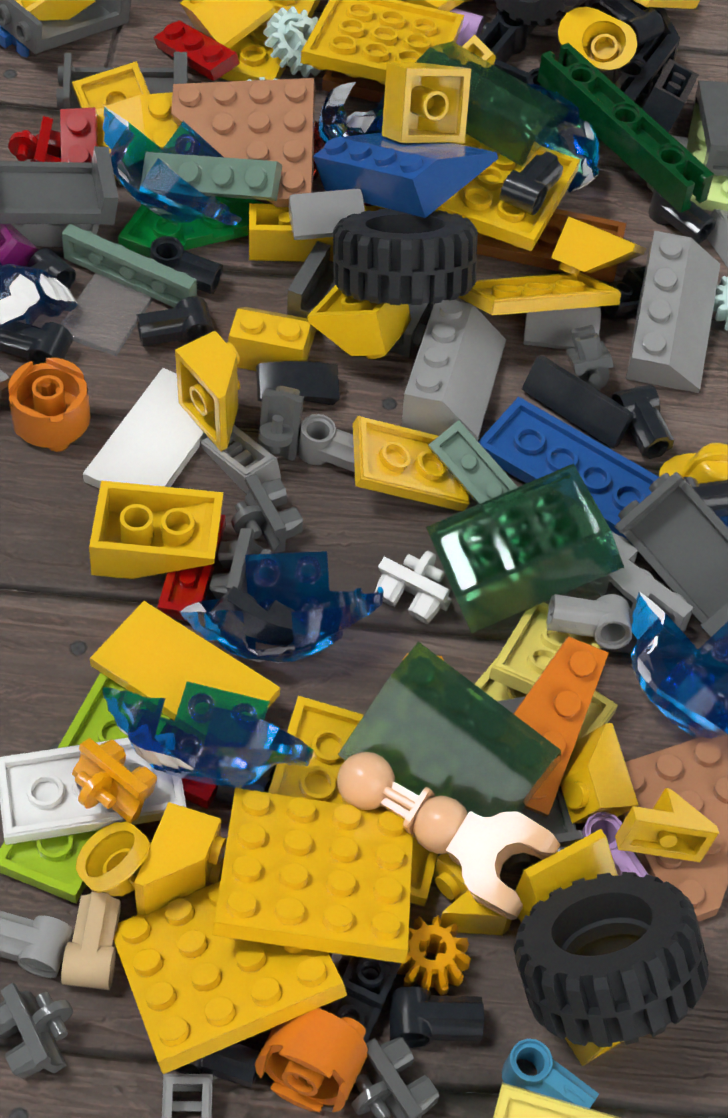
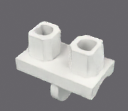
[374,551,452,624]

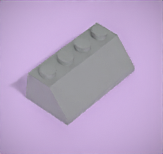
[625,231,720,393]
[402,300,506,441]

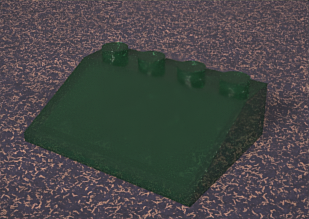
[415,41,569,167]
[426,463,624,633]
[338,642,561,817]

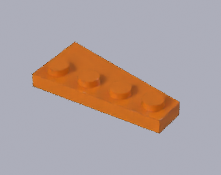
[464,636,609,817]

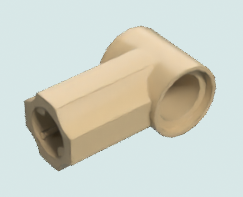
[61,892,121,990]

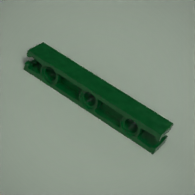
[537,43,714,213]

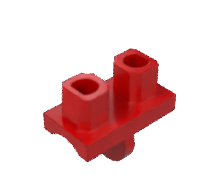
[8,116,61,162]

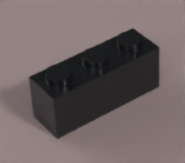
[642,59,699,133]

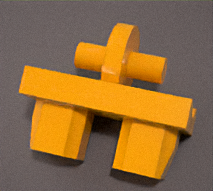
[72,738,157,823]

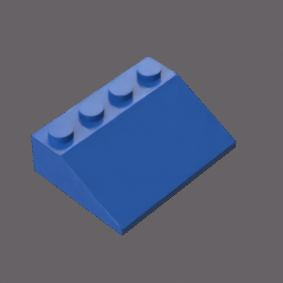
[313,133,499,218]

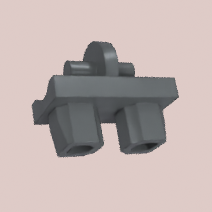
[566,325,614,390]
[258,386,304,461]
[231,474,303,555]
[210,528,282,601]
[0,982,73,1079]
[351,1037,439,1118]

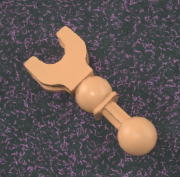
[337,752,560,920]

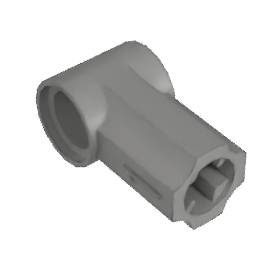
[298,414,355,472]
[546,594,632,650]
[0,911,74,978]

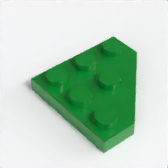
[118,191,263,258]

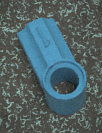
[502,1039,599,1108]

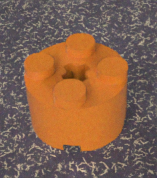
[8,358,91,452]
[255,1007,368,1113]

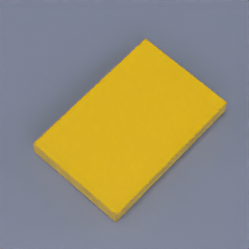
[353,416,469,512]

